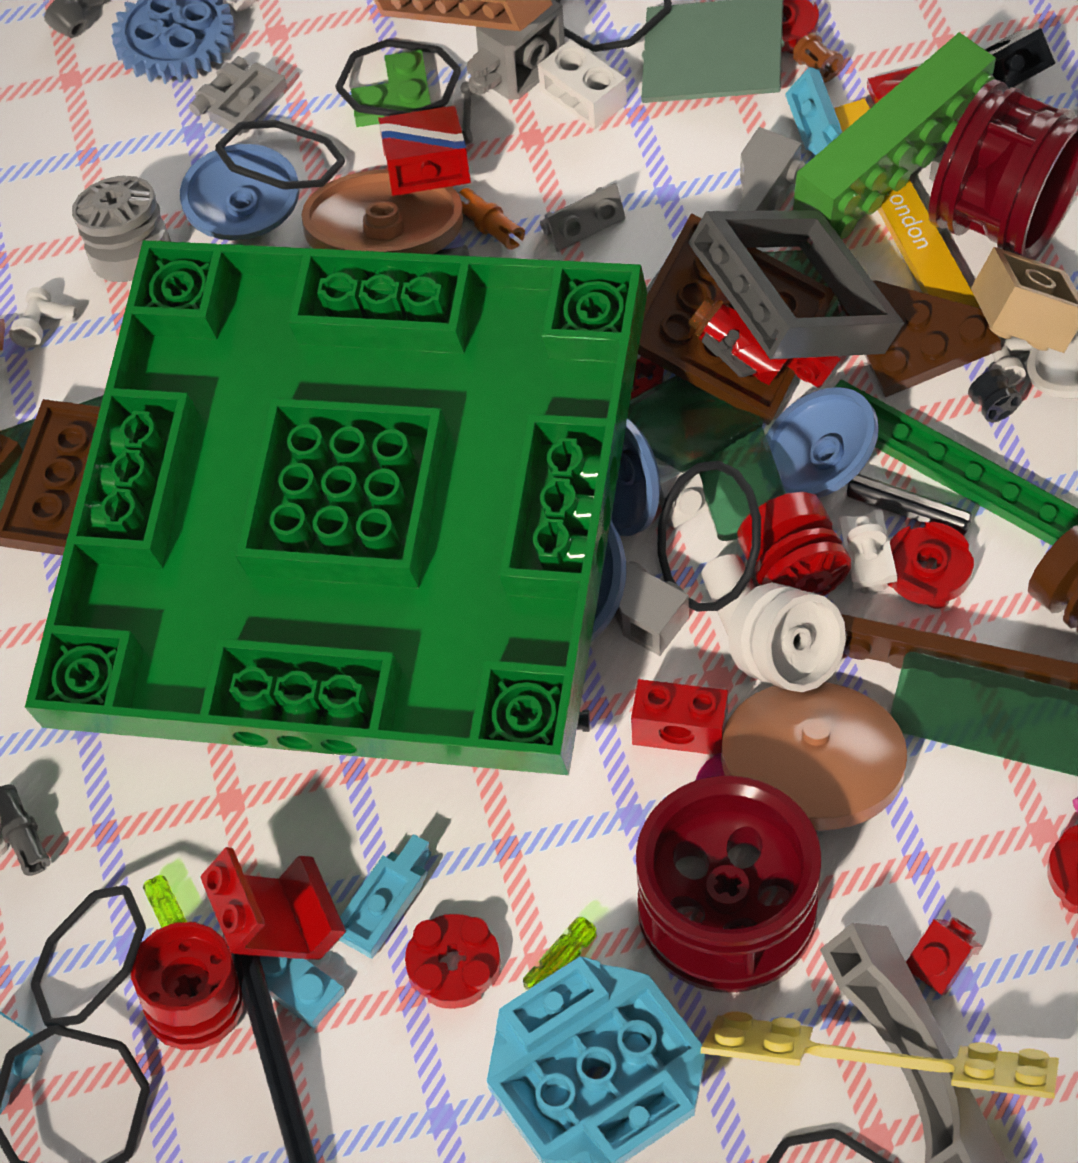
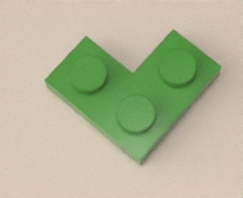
[351,50,431,127]

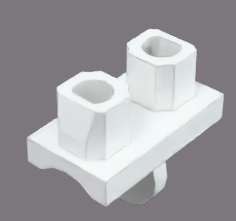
[839,509,897,594]

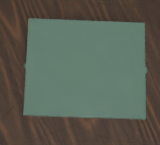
[641,0,785,103]

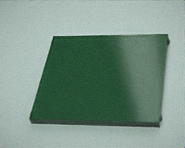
[627,375,764,473]

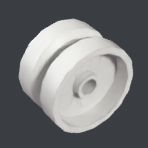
[728,582,846,692]

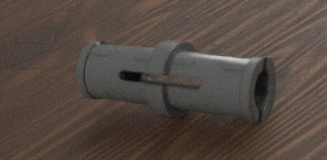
[0,784,51,876]

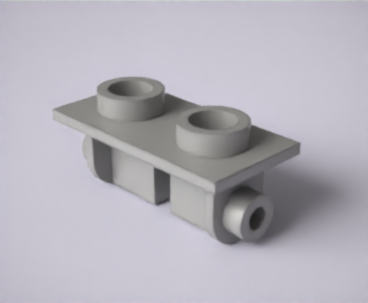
[540,183,626,252]

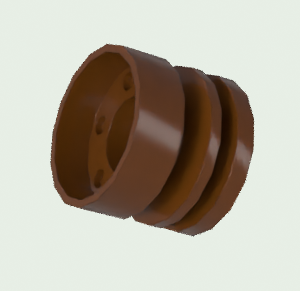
[1027,525,1078,633]

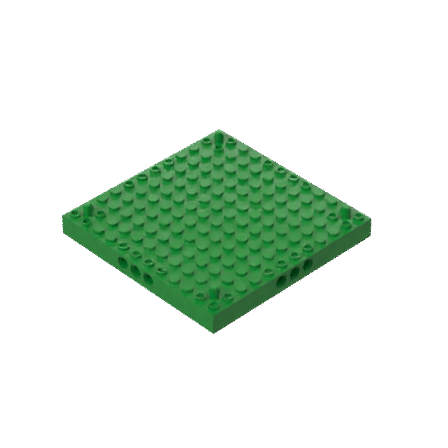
[25,240,648,776]

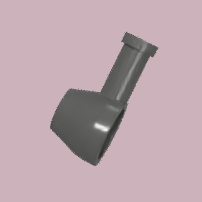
[44,0,111,38]

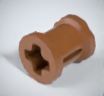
[793,32,844,83]

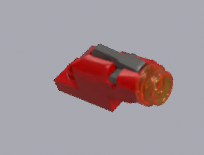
[688,297,841,389]

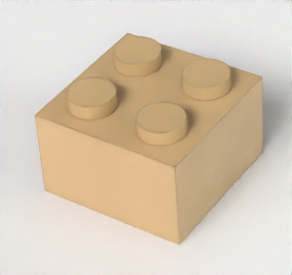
[971,247,1078,353]

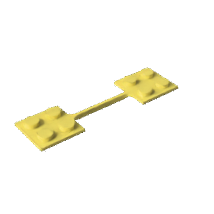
[701,1011,1059,1099]

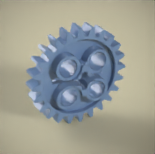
[111,0,235,84]

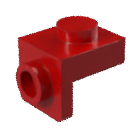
[906,917,983,995]

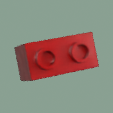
[631,679,728,755]

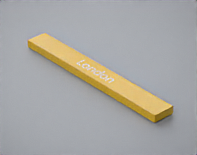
[834,98,979,308]

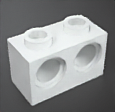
[538,39,627,130]

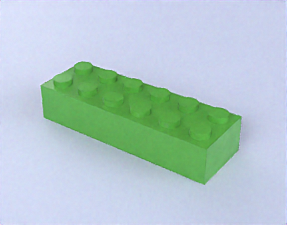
[793,32,996,239]

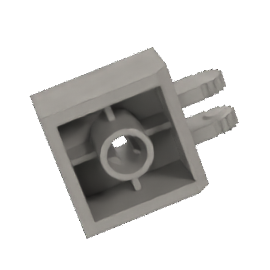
[466,0,565,100]

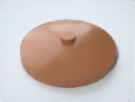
[301,169,463,254]
[721,682,907,831]

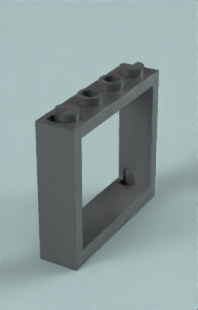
[688,210,904,359]

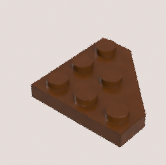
[838,280,1002,398]

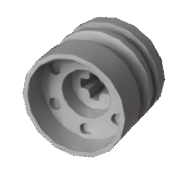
[72,175,171,282]

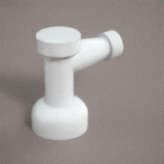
[9,287,77,348]
[991,336,1034,387]

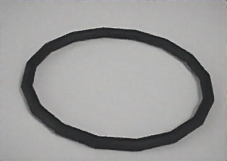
[657,461,761,612]

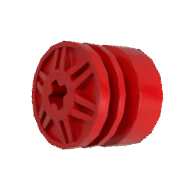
[737,492,851,596]
[130,922,243,1050]

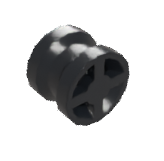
[968,369,1022,423]

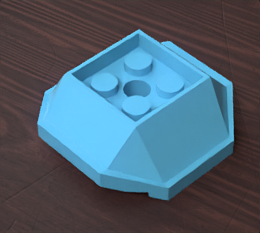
[486,956,706,1163]

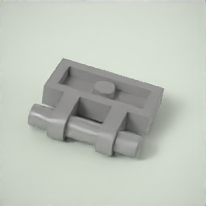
[188,56,287,136]

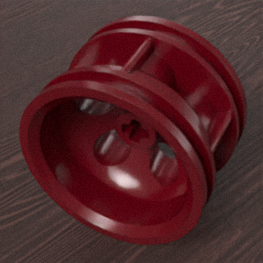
[929,79,1078,260]
[636,776,821,993]

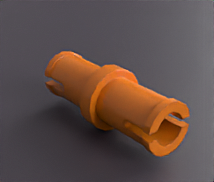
[458,187,525,250]

